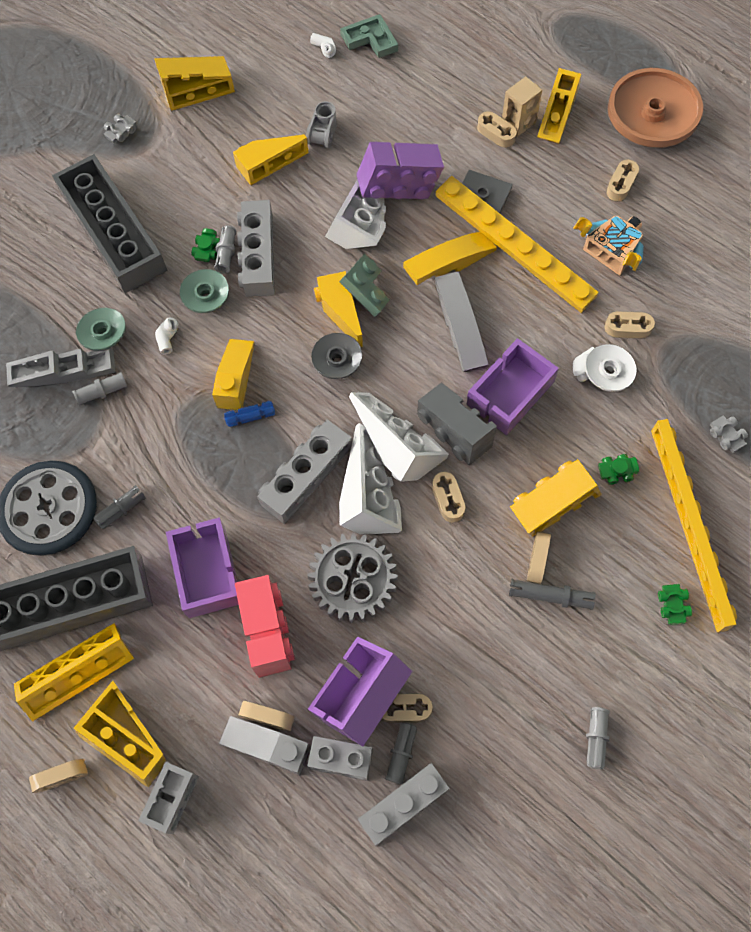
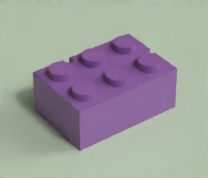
[356,142,444,199]
[466,338,559,435]
[166,517,239,618]
[308,637,413,747]

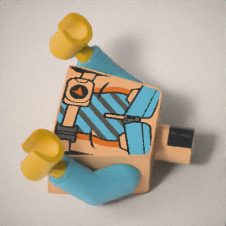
[573,216,644,276]

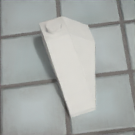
[325,179,386,249]
[349,392,449,482]
[339,423,402,535]

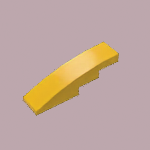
[403,231,497,285]

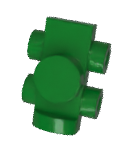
[191,228,220,262]
[598,454,639,485]
[658,584,692,625]

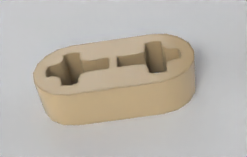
[477,111,517,148]
[606,159,639,201]
[604,312,655,338]
[432,472,465,523]
[527,531,551,584]
[382,694,433,723]
[238,701,295,732]
[29,759,88,793]

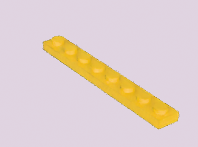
[436,175,599,313]
[651,419,737,633]

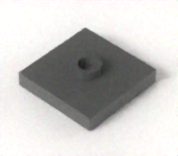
[451,170,513,214]

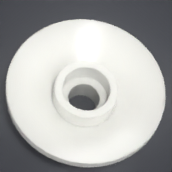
[585,344,636,392]

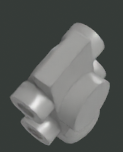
[104,114,137,144]
[710,415,748,453]

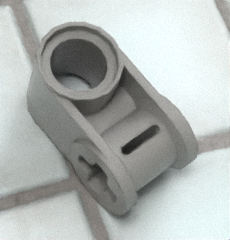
[306,101,337,148]

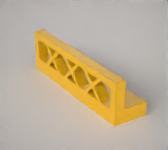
[14,623,134,722]

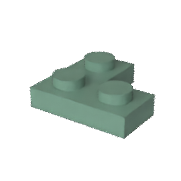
[340,14,398,58]
[339,254,390,317]

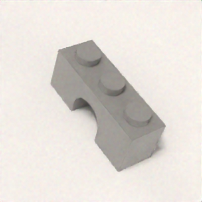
[358,763,450,846]

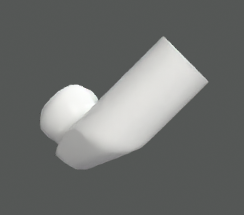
[310,33,336,58]
[155,317,178,355]
[573,347,594,382]

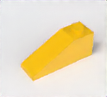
[537,68,581,144]
[233,135,309,185]
[314,271,363,347]
[212,339,255,410]

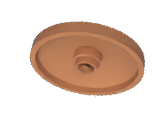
[608,68,703,148]

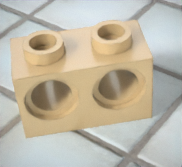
[502,76,542,137]

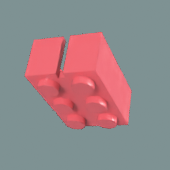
[235,575,295,678]

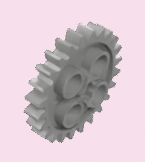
[307,533,398,623]

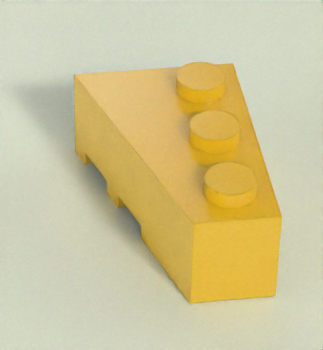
[154,56,235,111]
[510,459,602,537]
[73,681,167,787]

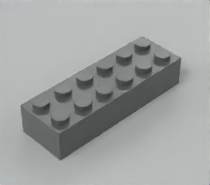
[52,154,168,293]
[0,546,153,651]

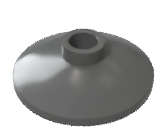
[311,333,362,379]

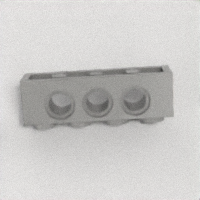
[237,200,275,297]
[257,419,352,524]

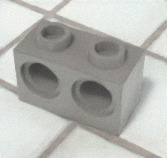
[307,736,373,781]
[138,762,199,835]

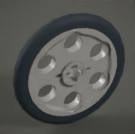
[0,461,97,556]

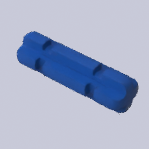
[224,401,275,427]

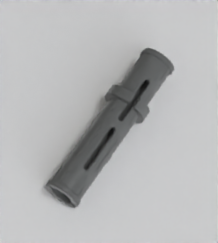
[509,578,596,610]

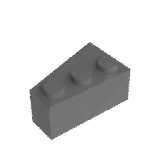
[417,382,497,465]

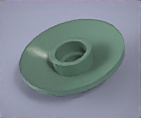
[180,269,229,313]
[76,308,126,351]

